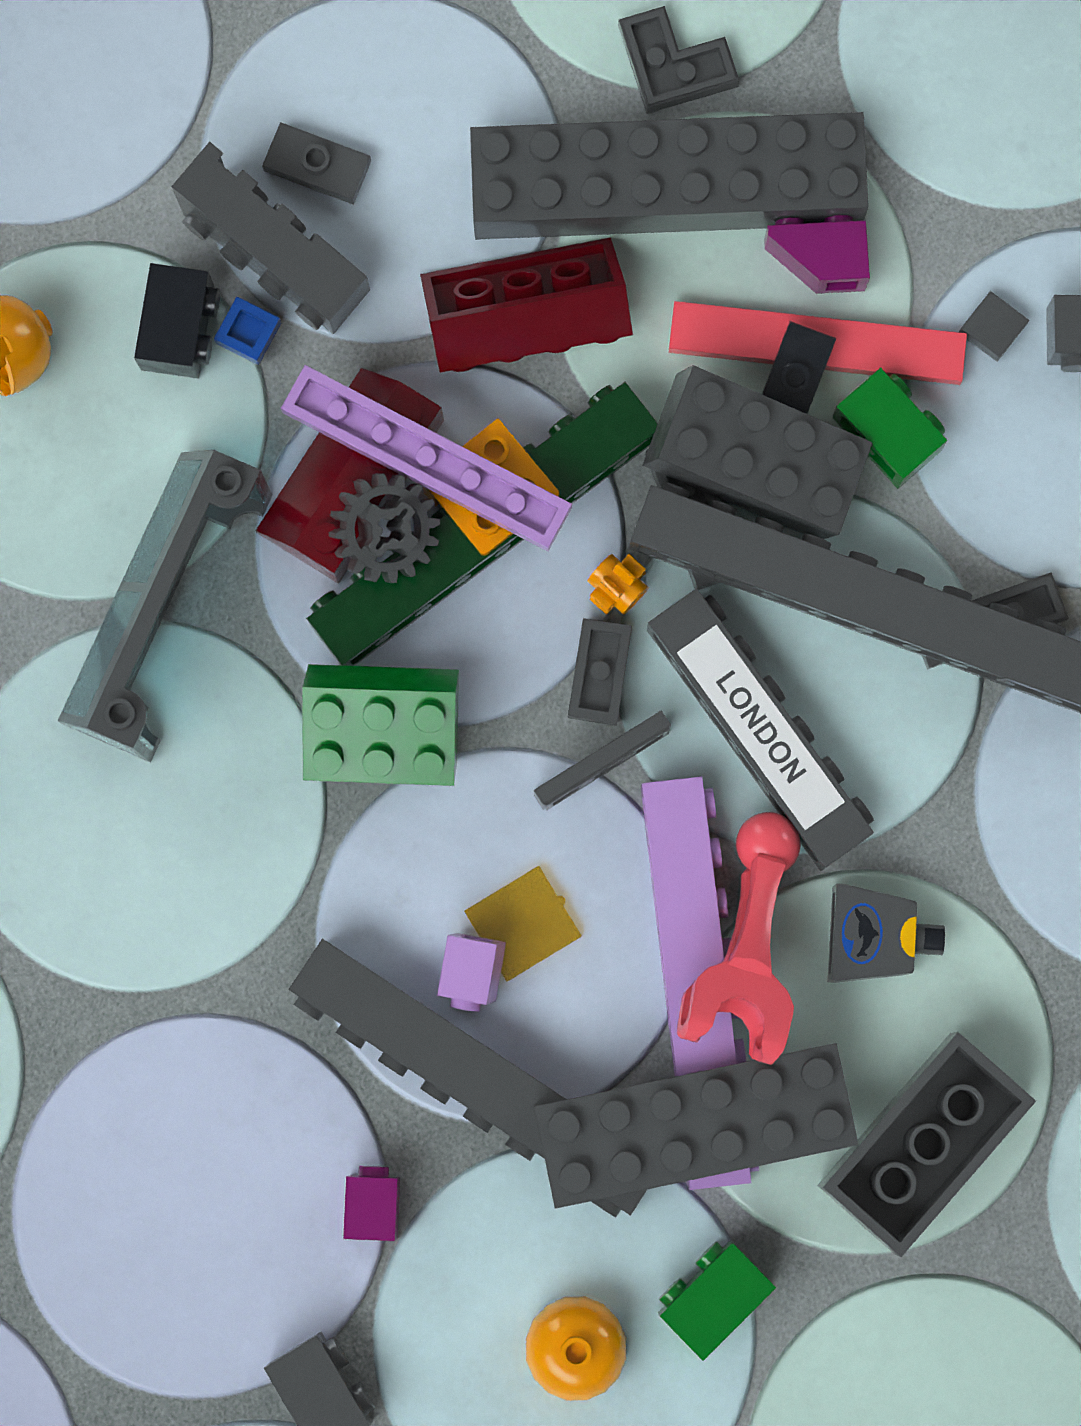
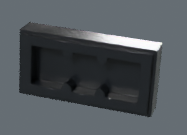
[762,321,836,414]

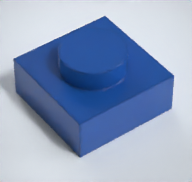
[214,296,282,365]

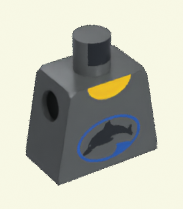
[827,884,945,983]

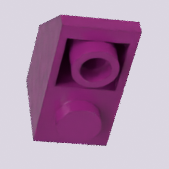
[764,215,870,294]

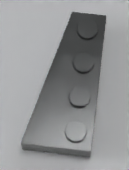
[171,141,370,334]

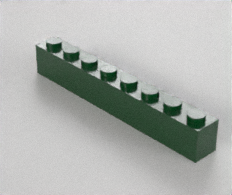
[306,382,658,666]

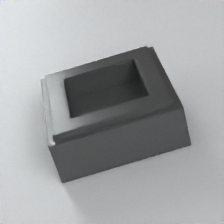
[959,291,1029,362]

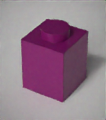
[343,1166,400,1241]

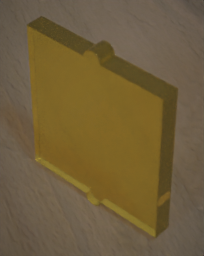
[464,866,582,982]

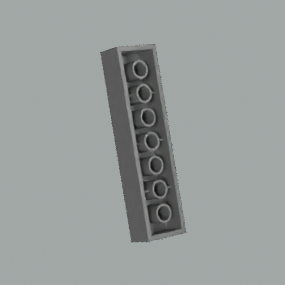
[470,112,868,240]

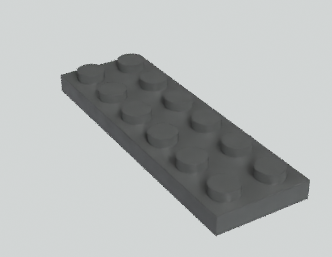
[534,1043,859,1209]

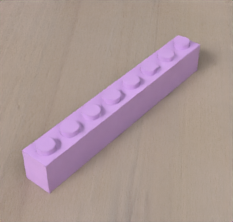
[641,776,759,1190]

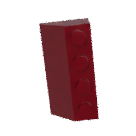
[420,237,633,373]
[255,368,444,584]

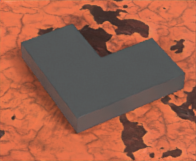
[618,6,739,114]

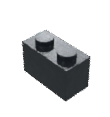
[134,263,220,379]

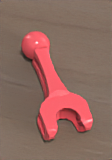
[677,812,801,1065]

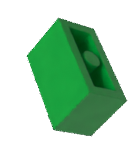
[832,368,948,489]
[658,1241,776,1361]

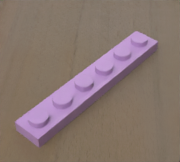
[281,365,572,552]

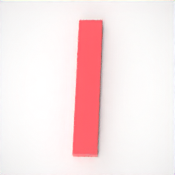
[668,301,967,385]

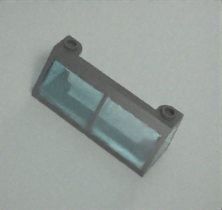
[58,450,273,763]

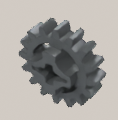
[329,473,440,583]

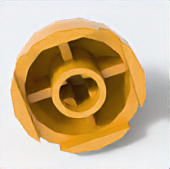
[0,295,53,396]
[526,1296,626,1401]

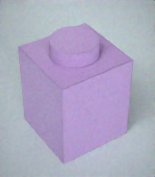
[437,933,506,1012]

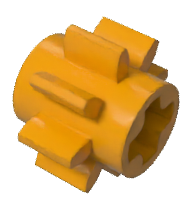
[587,554,649,615]

